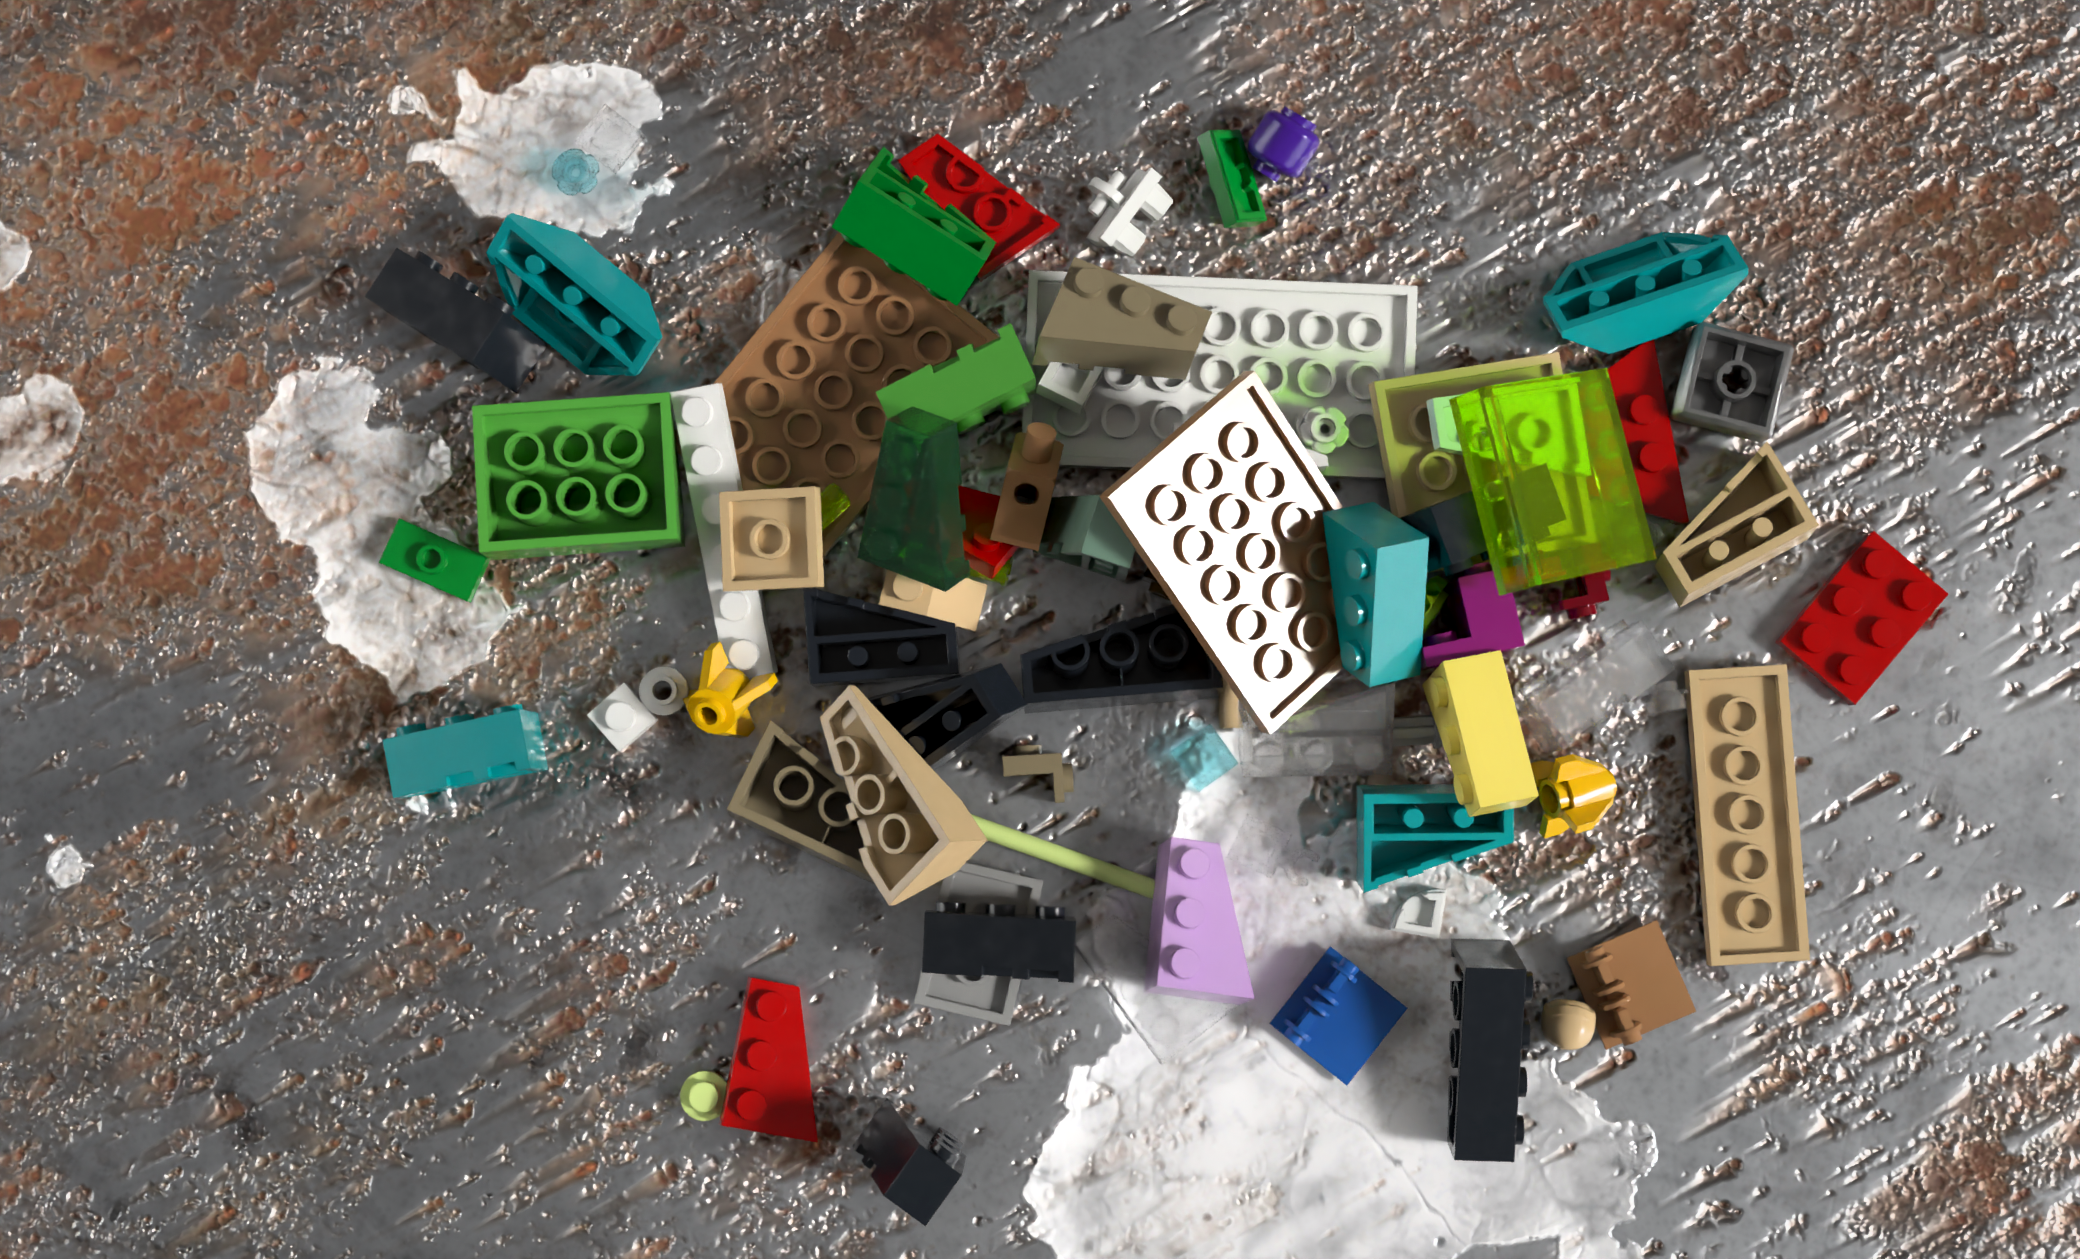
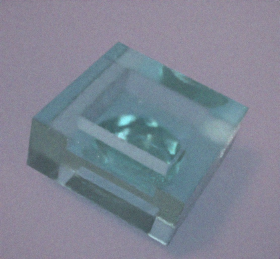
[1170,724,1239,792]

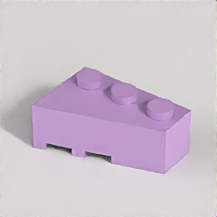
[1144,837,1255,1005]

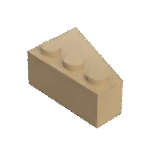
[1655,441,1819,608]

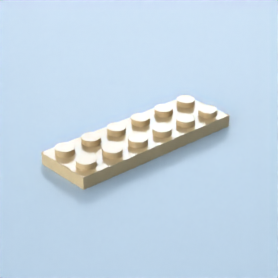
[1684,664,1810,966]

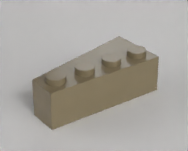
[727,720,908,900]

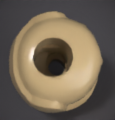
[1541,999,1596,1050]

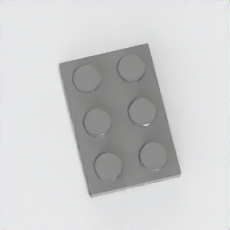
[914,862,1044,1026]

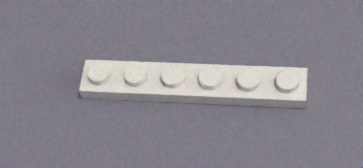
[670,383,778,678]

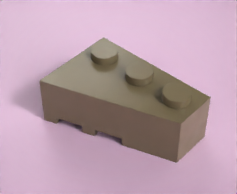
[1032,257,1212,380]

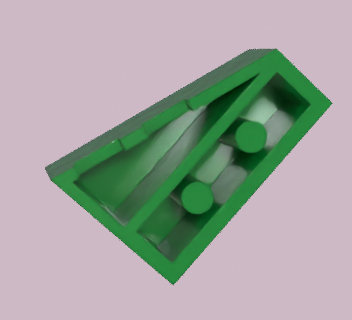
[831,146,996,306]

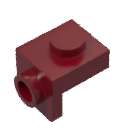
[1551,543,1611,620]

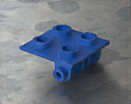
[1269,946,1408,1085]

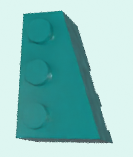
[1322,502,1429,687]

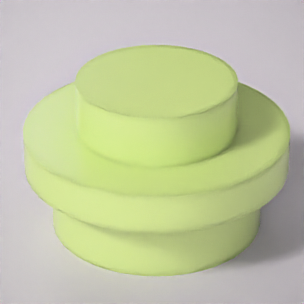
[680,1071,727,1121]

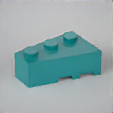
[383,704,548,798]
[1356,784,1514,893]

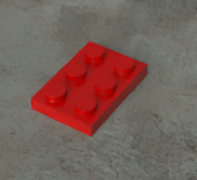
[1775,530,1948,706]

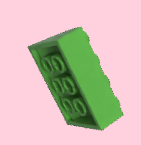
[472,392,685,560]

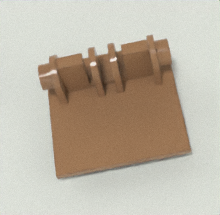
[1566,920,1696,1050]

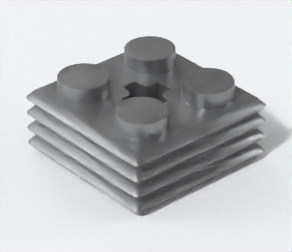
[1670,322,1794,443]

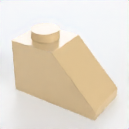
[878,557,988,632]

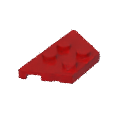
[1575,339,1689,525]

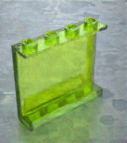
[1449,368,1657,596]

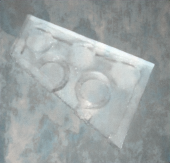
[1075,914,1240,1064]

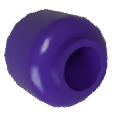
[1247,106,1320,182]

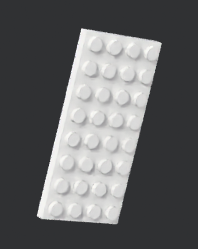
[1022,270,1418,480]

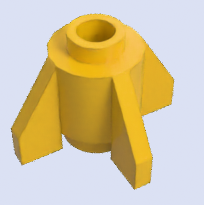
[683,641,778,738]
[1530,754,1617,839]

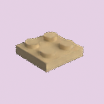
[719,486,824,592]

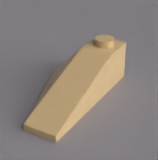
[820,685,987,906]

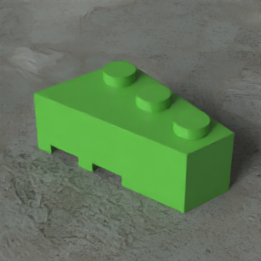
[876,323,1036,454]

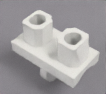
[1086,168,1173,256]

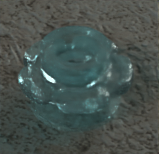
[552,149,600,196]

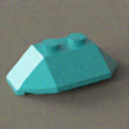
[486,213,663,376]
[1543,232,1749,354]

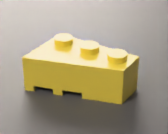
[1422,650,1539,817]

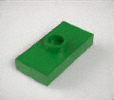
[1197,129,1267,228]
[379,518,490,603]

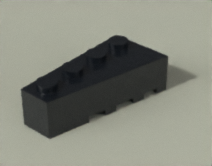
[1020,604,1223,714]
[1447,938,1534,1162]

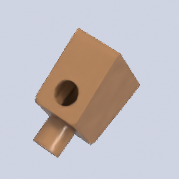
[990,422,1064,551]

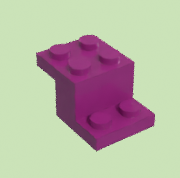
[1421,551,1560,671]

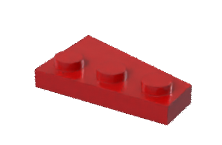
[898,133,1060,282]

